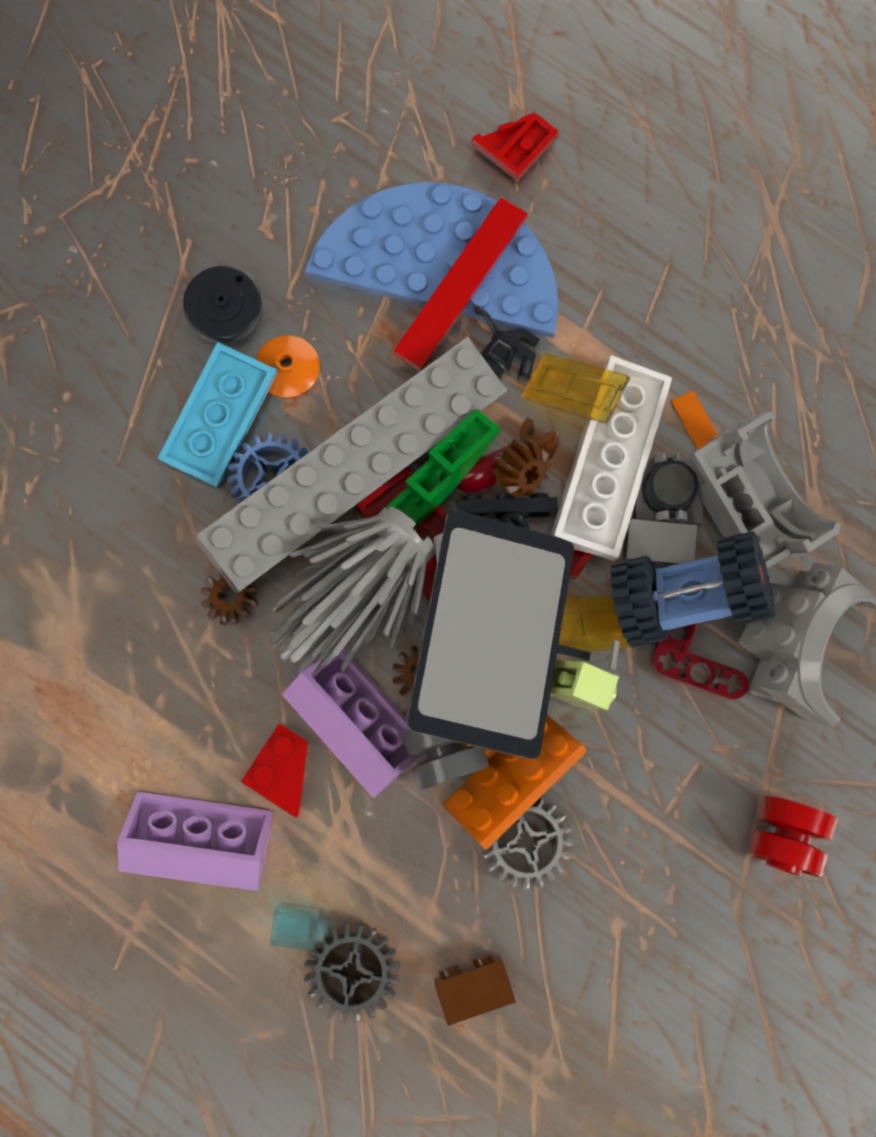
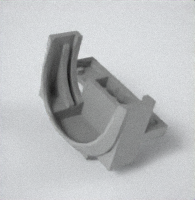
[690,411,840,569]
[738,562,876,727]

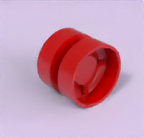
[748,795,838,878]

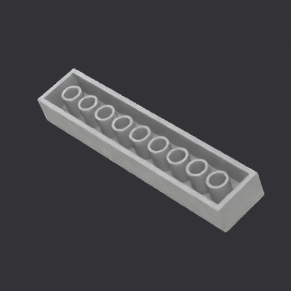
[194,337,507,594]

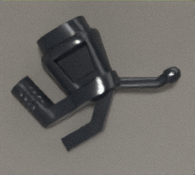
[474,305,540,382]

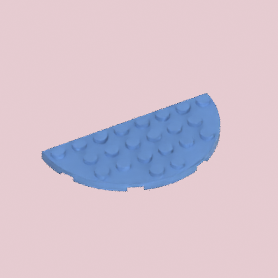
[304,182,558,338]

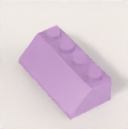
[282,648,423,799]
[117,791,274,891]

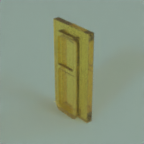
[522,353,630,424]
[557,596,633,655]

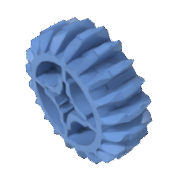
[227,432,309,505]

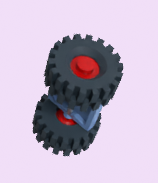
[610,531,775,647]

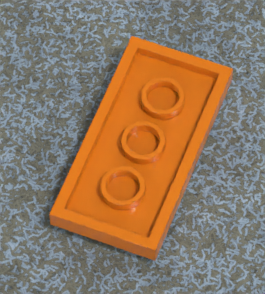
[442,715,587,850]

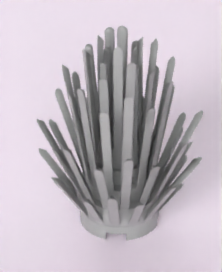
[268,507,436,676]

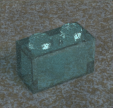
[270,903,329,950]

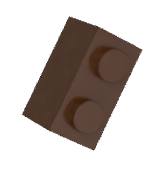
[434,953,516,1026]

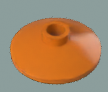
[256,335,320,398]

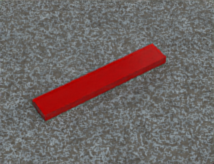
[393,197,528,371]

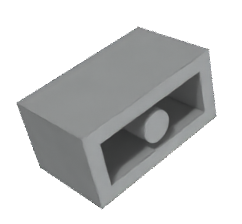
[622,519,697,569]

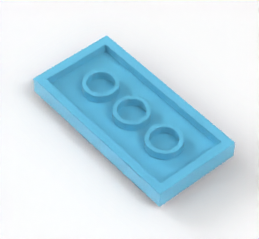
[157,342,278,489]

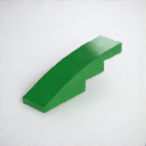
[386,408,501,530]

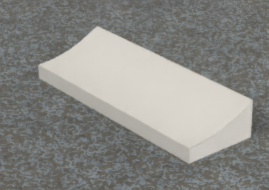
[550,355,672,561]

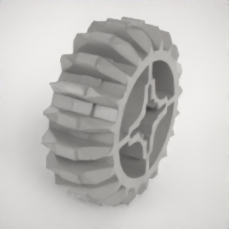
[481,796,574,891]

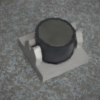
[634,453,703,526]

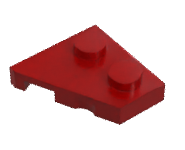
[471,112,559,181]
[241,723,309,818]

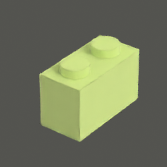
[550,661,619,710]

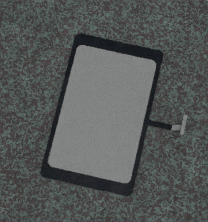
[406,510,620,759]

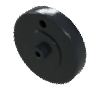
[183,266,263,344]

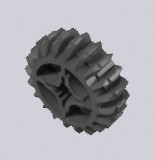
[304,922,400,1023]

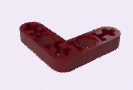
[651,623,749,701]

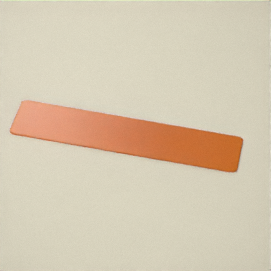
[671,391,717,449]

